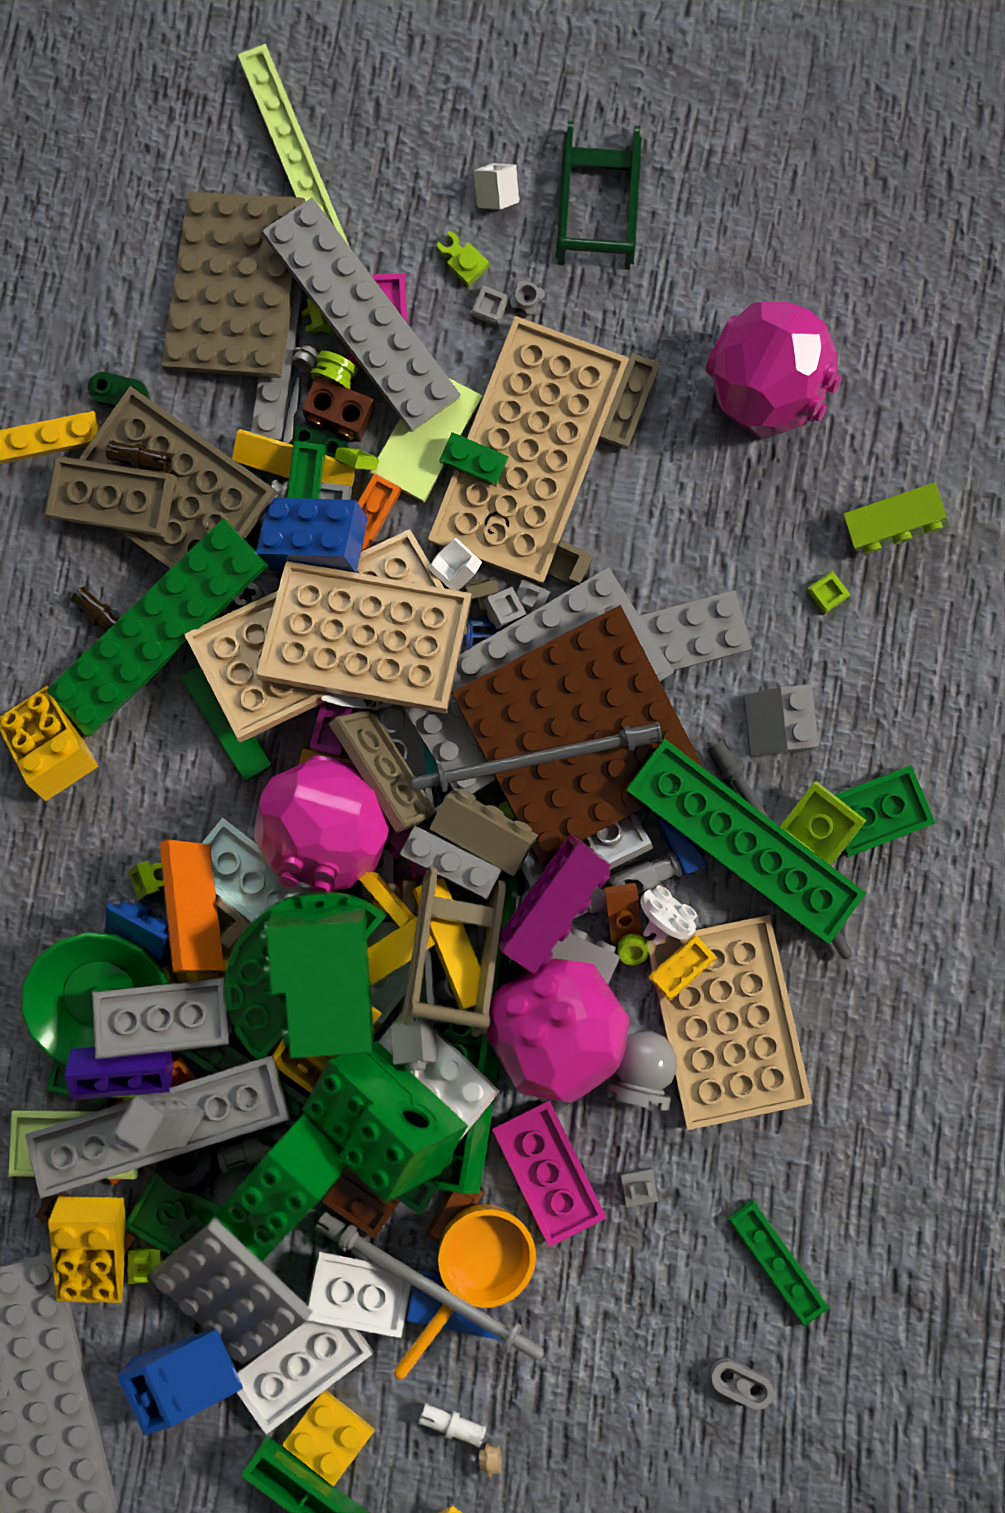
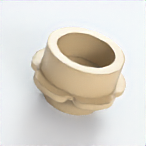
[479,1443,502,1478]

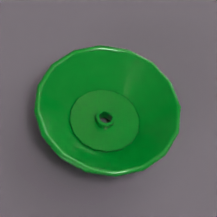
[20,932,167,1066]

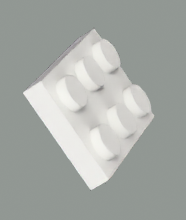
[307,1252,411,1338]

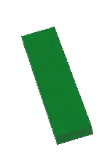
[180,665,273,782]
[726,1199,829,1327]

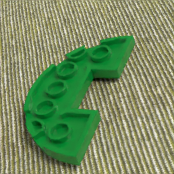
[224,891,386,1060]

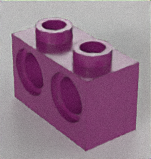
[309,702,357,759]

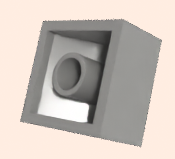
[743,684,819,757]

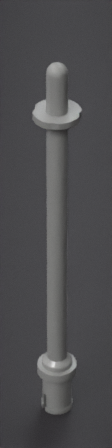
[315,1212,544,1360]

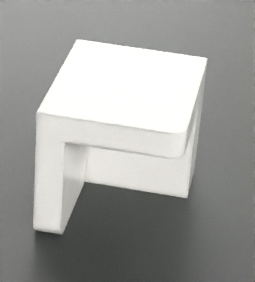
[473,163,519,210]
[428,538,482,591]

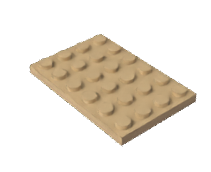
[256,561,472,714]
[646,915,812,1130]

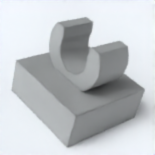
[516,579,551,616]
[483,587,526,629]
[620,1167,658,1207]

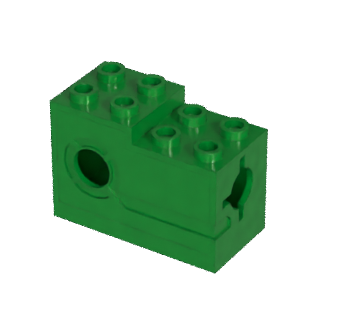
[261,904,374,1058]
[302,1041,469,1203]
[202,1113,347,1262]

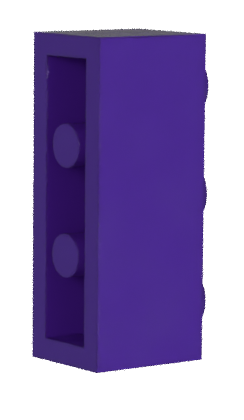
[65,1047,174,1100]

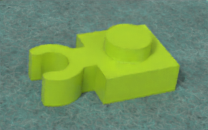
[436,231,490,287]

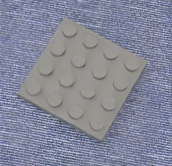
[149,1219,313,1365]

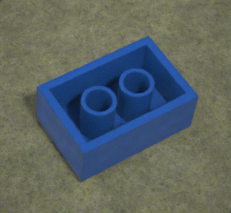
[256,498,368,573]

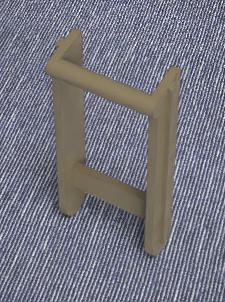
[402,866,505,1037]

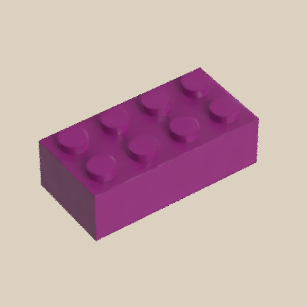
[498,834,612,974]

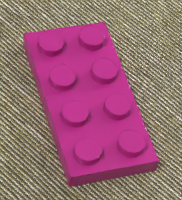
[492,1099,607,1247]

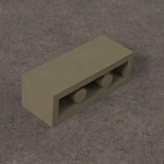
[429,788,538,876]

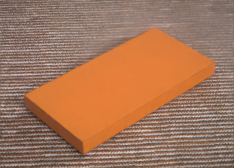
[160,840,224,972]

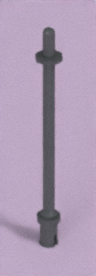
[409,722,663,793]
[707,739,852,960]

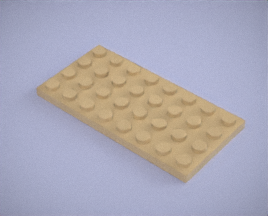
[428,316,629,585]
[184,529,467,743]

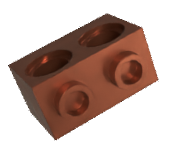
[302,376,375,441]

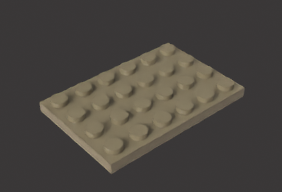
[161,192,306,378]
[79,386,278,569]

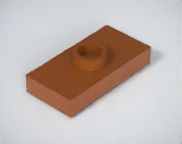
[604,883,642,945]

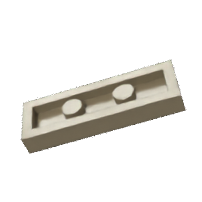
[599,353,660,450]

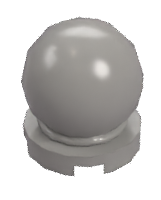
[606,1031,677,1110]

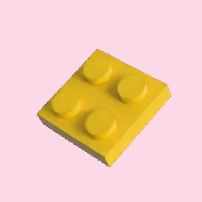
[282,1390,375,1486]

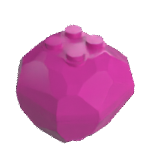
[705,302,842,438]
[254,755,390,892]
[486,958,629,1103]

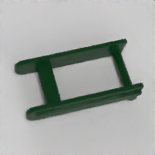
[556,121,642,270]

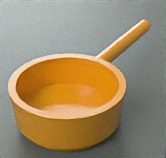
[394,1204,536,1380]

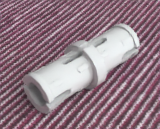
[418,1403,486,1448]

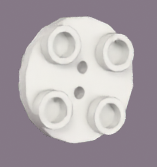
[640,885,697,944]

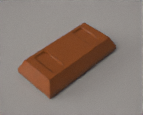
[425,1190,484,1242]

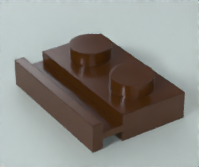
[322,1166,400,1239]

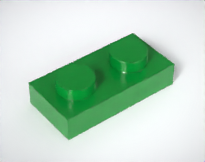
[439,432,509,487]

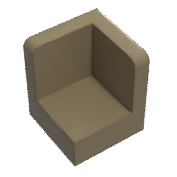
[547,540,594,587]
[216,894,249,948]

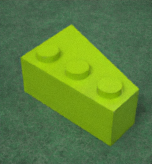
[844,482,949,555]

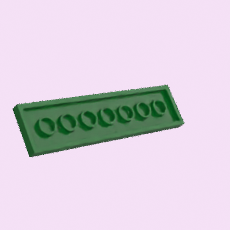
[46,518,268,736]
[625,739,866,944]

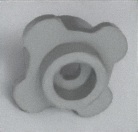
[509,280,545,316]

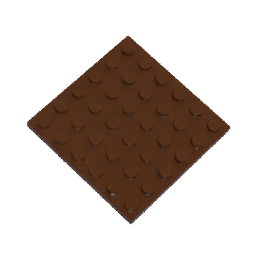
[451,605,704,863]

